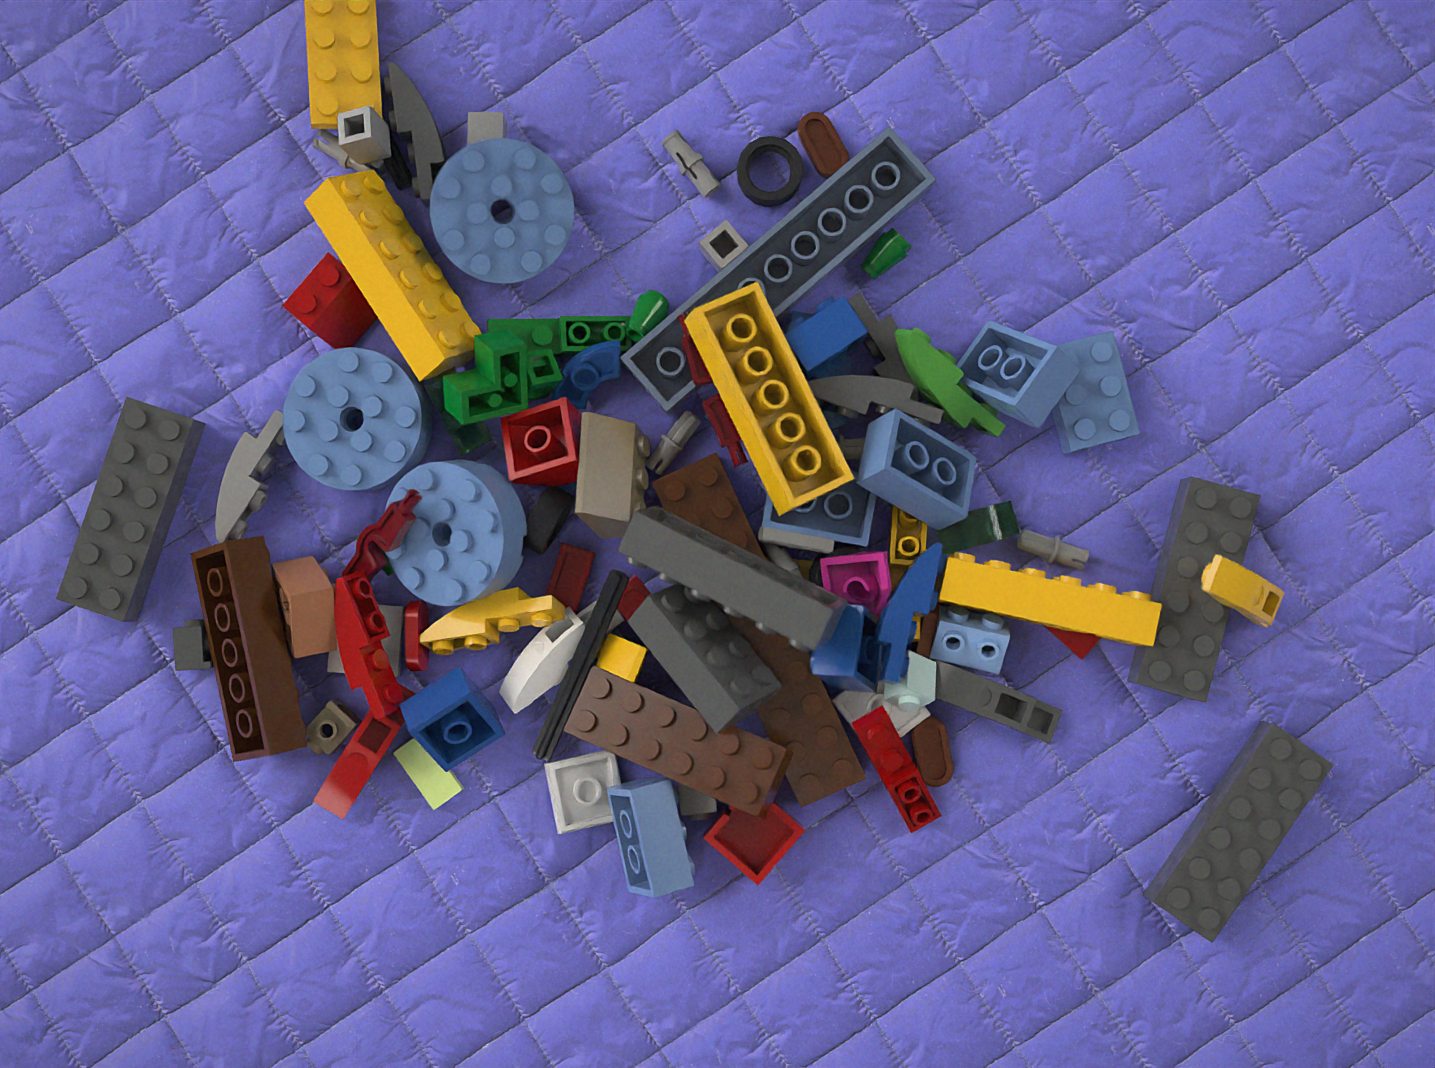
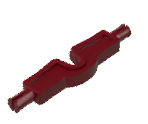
[677,311,748,467]
[341,489,422,582]

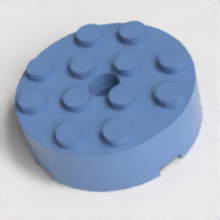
[430,138,574,284]
[282,348,433,492]
[385,459,527,606]

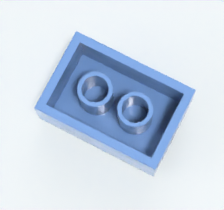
[956,320,1080,429]
[1052,331,1140,455]
[856,408,977,531]
[761,471,877,548]
[606,777,695,898]

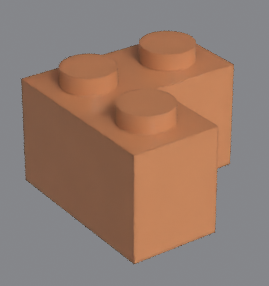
[271,556,337,658]

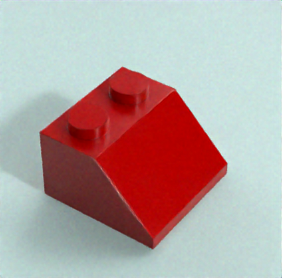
[282,252,378,350]
[500,397,582,487]

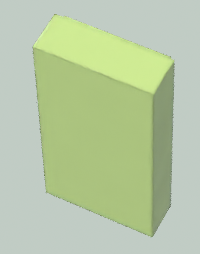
[393,738,464,810]

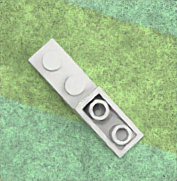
[499,599,624,714]

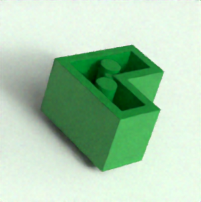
[443,329,528,425]

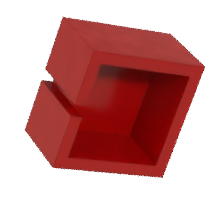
[703,800,805,885]

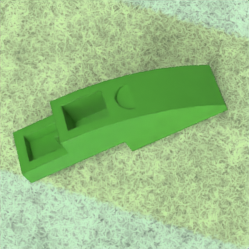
[894,328,1006,437]

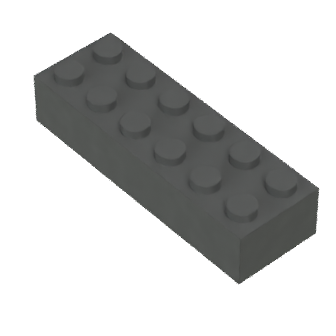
[56,397,206,622]
[1127,476,1261,703]
[617,506,848,652]
[1143,721,1333,943]

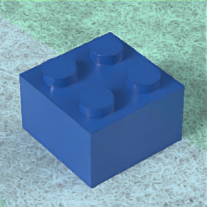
[784,296,868,381]
[810,604,883,693]
[399,666,506,772]

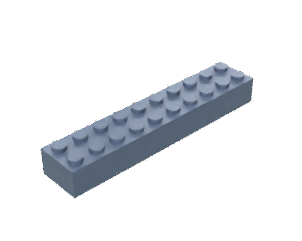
[620,126,936,415]

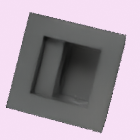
[173,619,214,671]

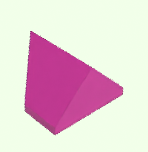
[820,551,892,618]

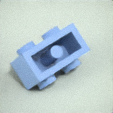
[929,606,1010,674]

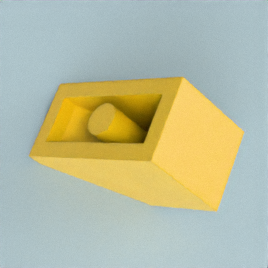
[596,633,649,682]

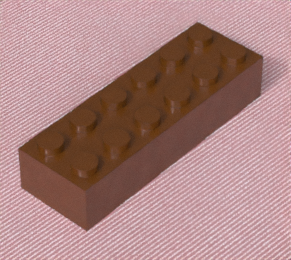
[190,536,308,762]
[563,665,794,820]

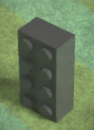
[627,582,782,734]

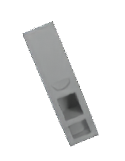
[215,409,286,543]

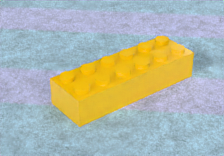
[303,170,481,381]
[684,281,854,516]
[934,552,1162,646]

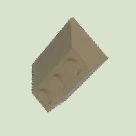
[575,412,650,539]

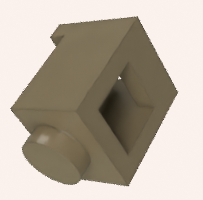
[306,698,362,755]

